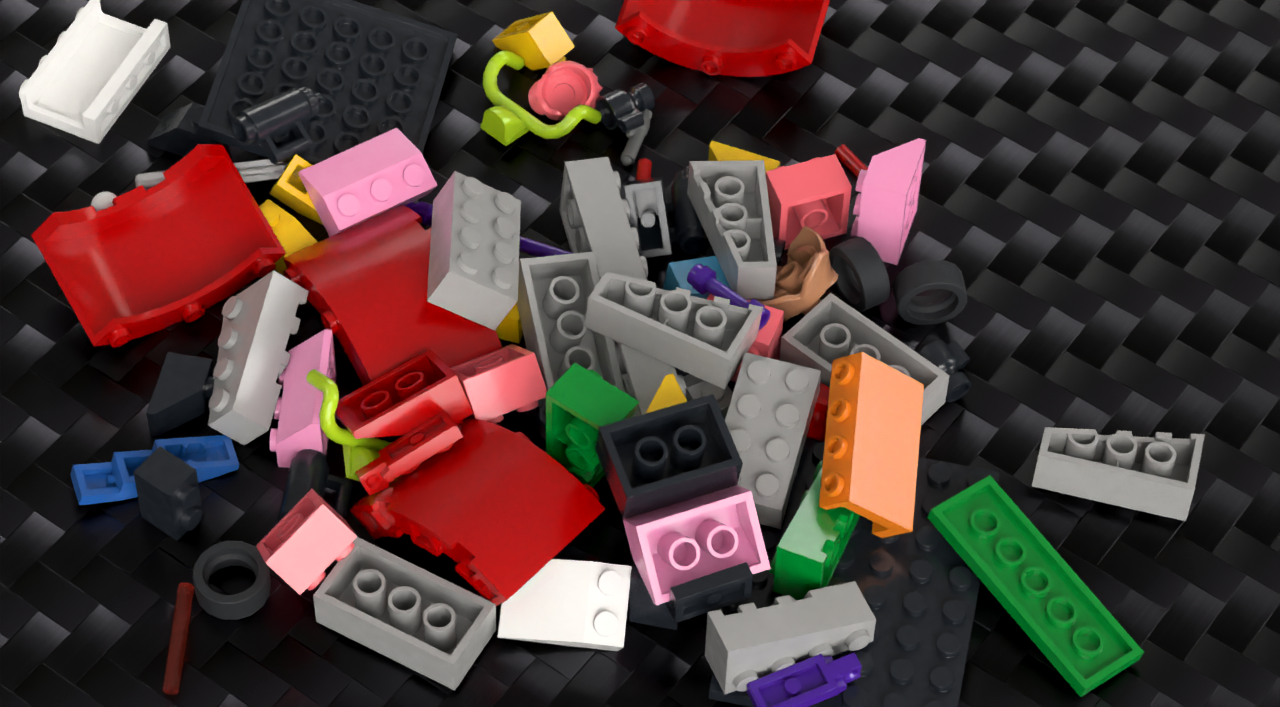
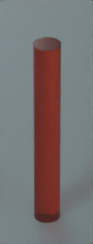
[162,582,194,695]

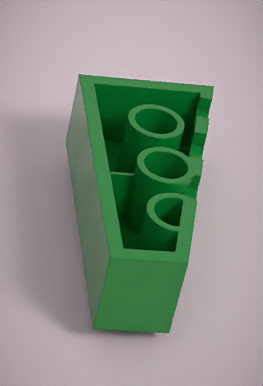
[546,363,640,488]
[769,460,861,600]

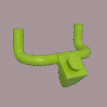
[480,50,602,146]
[306,369,392,481]

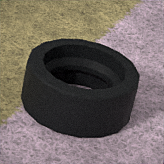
[829,236,890,312]
[893,260,967,325]
[192,541,271,620]

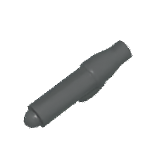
[621,109,653,166]

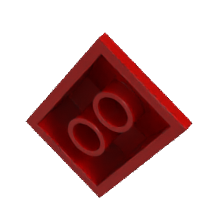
[335,349,474,439]

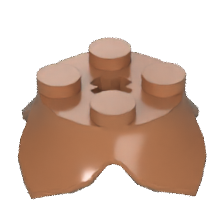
[750,226,838,322]

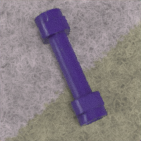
[687,263,770,330]

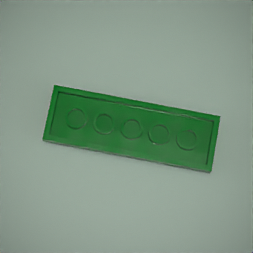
[927,475,1144,697]

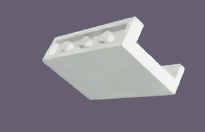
[19,0,171,144]

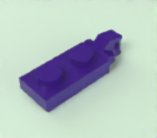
[746,652,862,707]

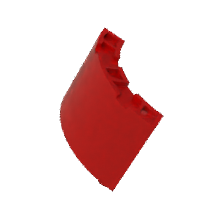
[615,0,830,77]
[31,144,286,348]
[283,205,503,386]
[350,418,605,606]

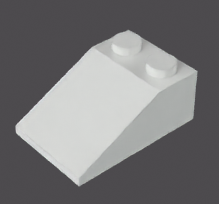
[497,559,632,651]

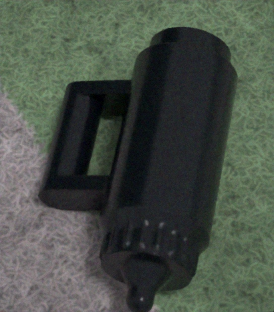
[231,87,323,165]
[666,166,710,255]
[278,449,354,522]

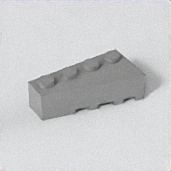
[687,160,777,299]
[208,270,309,446]
[584,271,763,389]
[1032,427,1205,521]
[705,581,876,694]

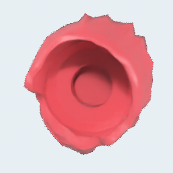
[528,60,603,121]

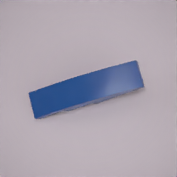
[70,435,239,505]

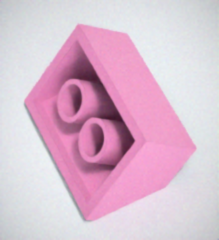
[298,128,438,237]
[851,138,926,265]
[270,329,337,468]
[623,485,771,605]

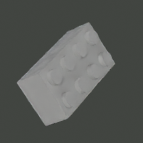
[427,171,521,331]
[517,251,625,409]
[779,293,950,425]
[725,352,821,529]
[313,537,496,691]

